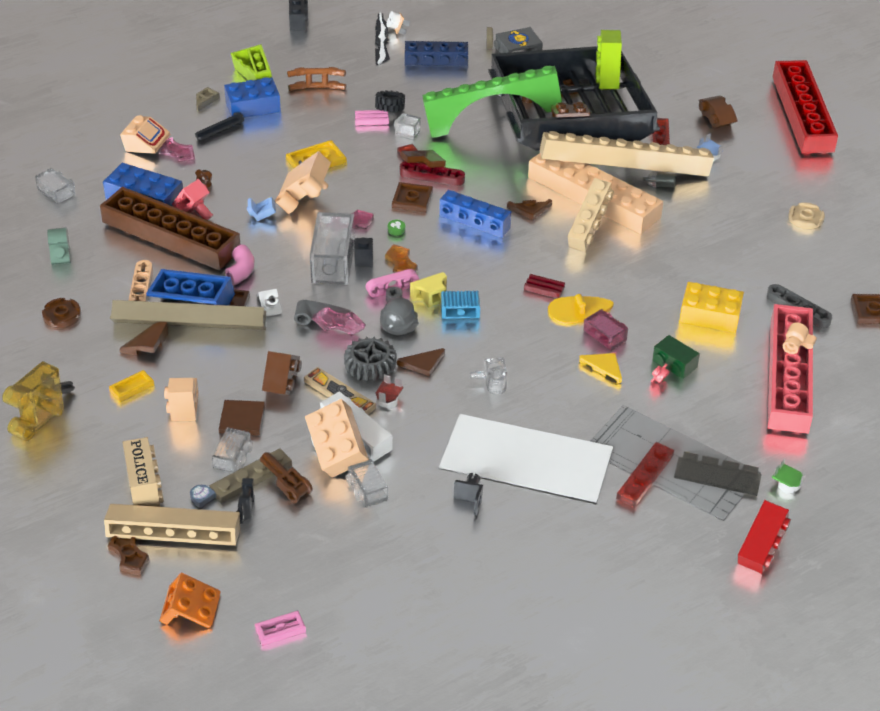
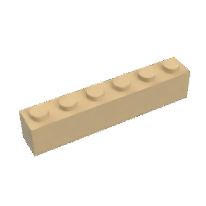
[104,504,240,546]

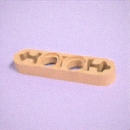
[128,260,153,302]

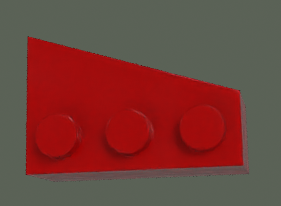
[738,500,791,574]

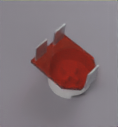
[375,374,404,409]

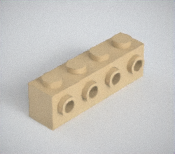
[567,178,614,252]

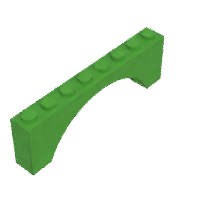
[422,66,562,138]

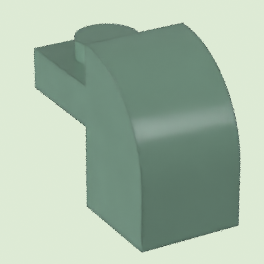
[47,227,70,265]

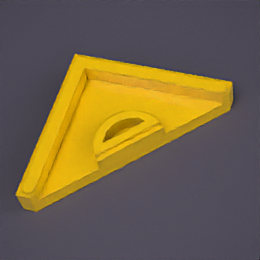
[579,353,622,383]

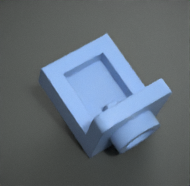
[247,197,276,221]

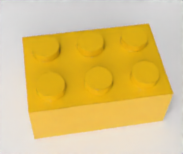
[679,282,744,333]

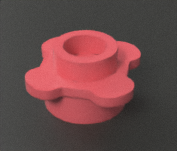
[651,364,670,384]

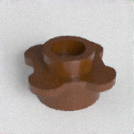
[195,169,212,188]

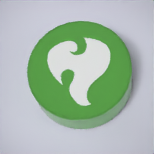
[388,220,405,236]

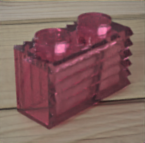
[583,309,628,351]

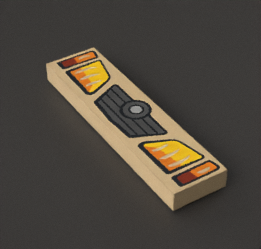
[304,367,376,415]

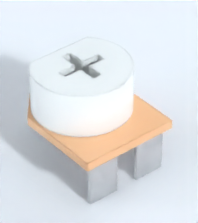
[387,11,411,35]

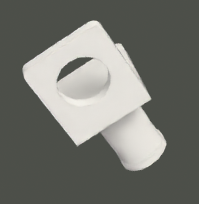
[256,289,282,317]

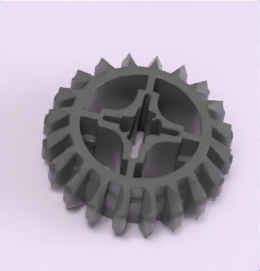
[344,336,397,382]

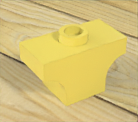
[410,272,447,308]

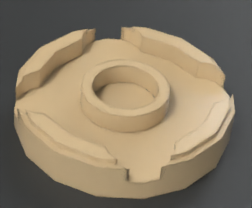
[788,202,825,229]

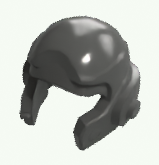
[380,297,419,335]

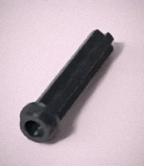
[195,112,244,141]

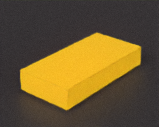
[109,370,155,402]

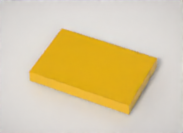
[286,140,347,168]

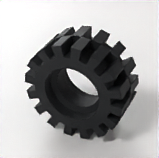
[375,90,405,112]

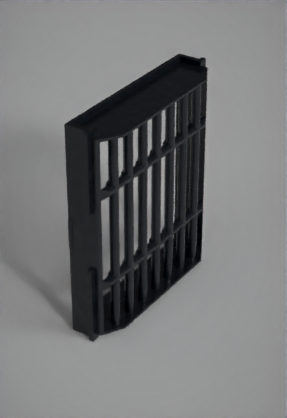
[488,46,660,150]

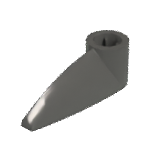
[294,300,351,325]

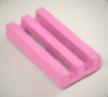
[355,110,389,125]
[255,610,306,646]

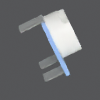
[697,133,723,161]

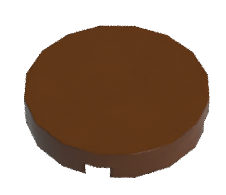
[42,298,81,328]

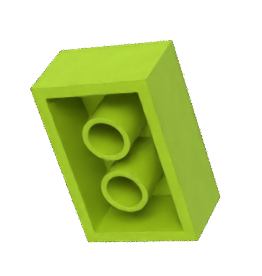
[595,30,622,89]

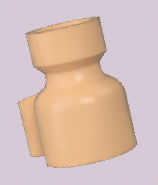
[783,323,817,354]

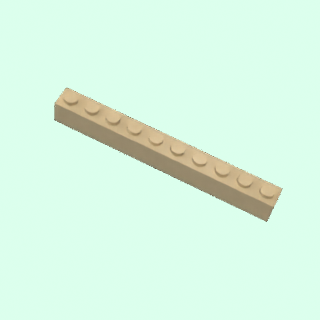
[540,131,714,176]

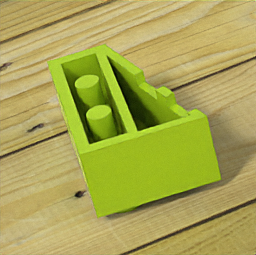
[230,44,272,80]

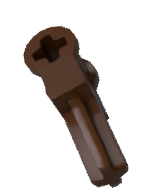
[260,452,313,504]

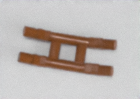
[287,67,347,91]

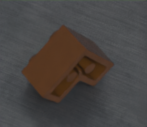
[262,351,302,395]

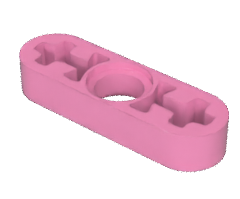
[366,269,419,297]

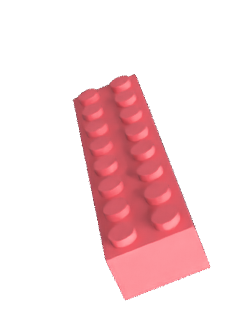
[768,304,813,434]

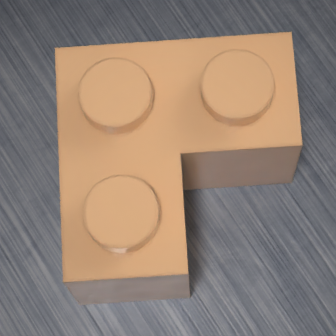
[164,378,199,421]

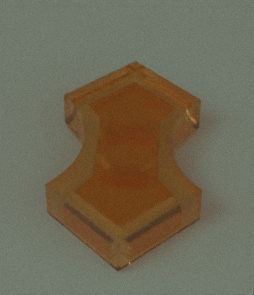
[385,244,418,273]

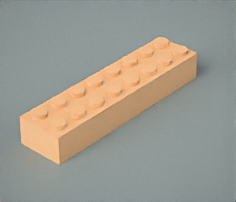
[528,153,663,235]

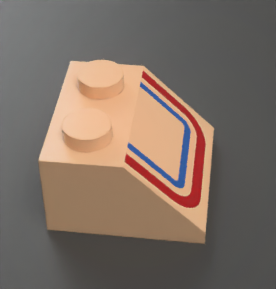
[120,115,171,154]

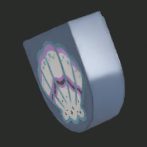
[190,484,216,508]

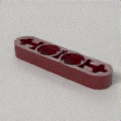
[400,161,465,186]

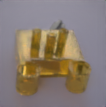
[2,361,75,441]

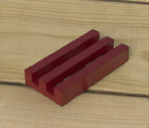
[524,274,565,298]

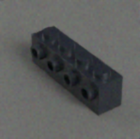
[289,0,308,31]

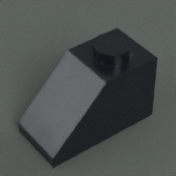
[354,237,373,267]

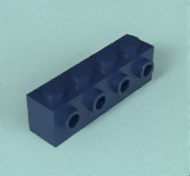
[405,41,468,66]

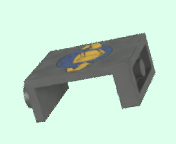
[494,27,543,53]

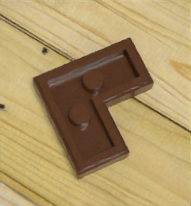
[401,150,446,168]

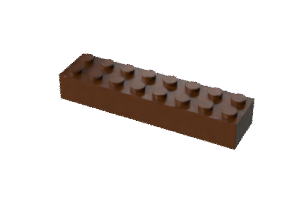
[100,187,241,270]

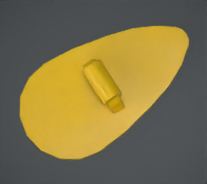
[548,294,614,324]

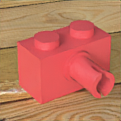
[172,179,213,220]

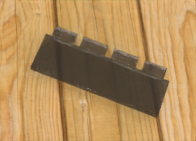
[674,451,762,496]

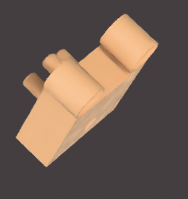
[275,151,331,214]

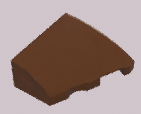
[119,322,169,356]

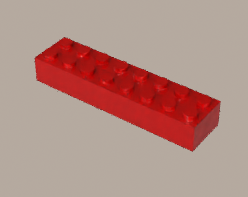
[773,60,838,154]

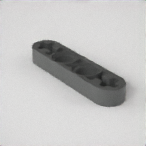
[767,284,832,328]

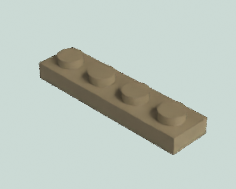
[209,448,292,504]

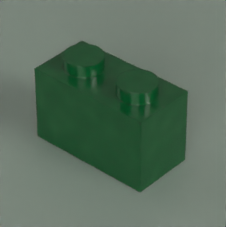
[652,335,700,379]

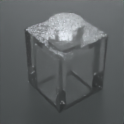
[394,113,421,140]

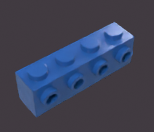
[439,190,512,238]

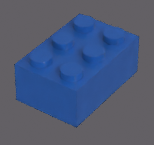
[224,77,281,118]

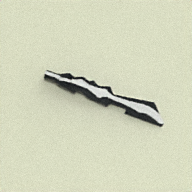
[375,13,390,65]

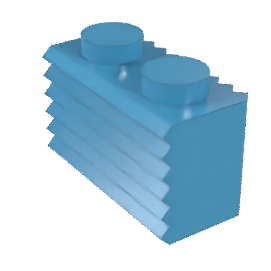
[441,290,480,319]

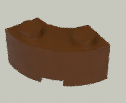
[699,96,738,129]

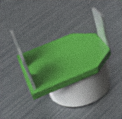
[772,457,806,494]

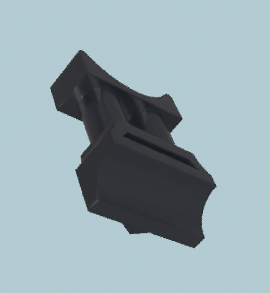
[236,478,255,524]

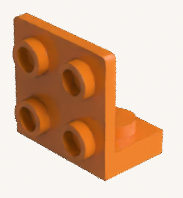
[159,572,221,628]

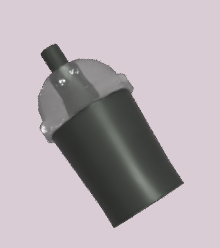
[643,171,676,188]

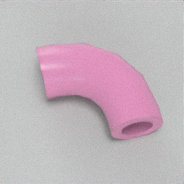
[225,244,255,286]

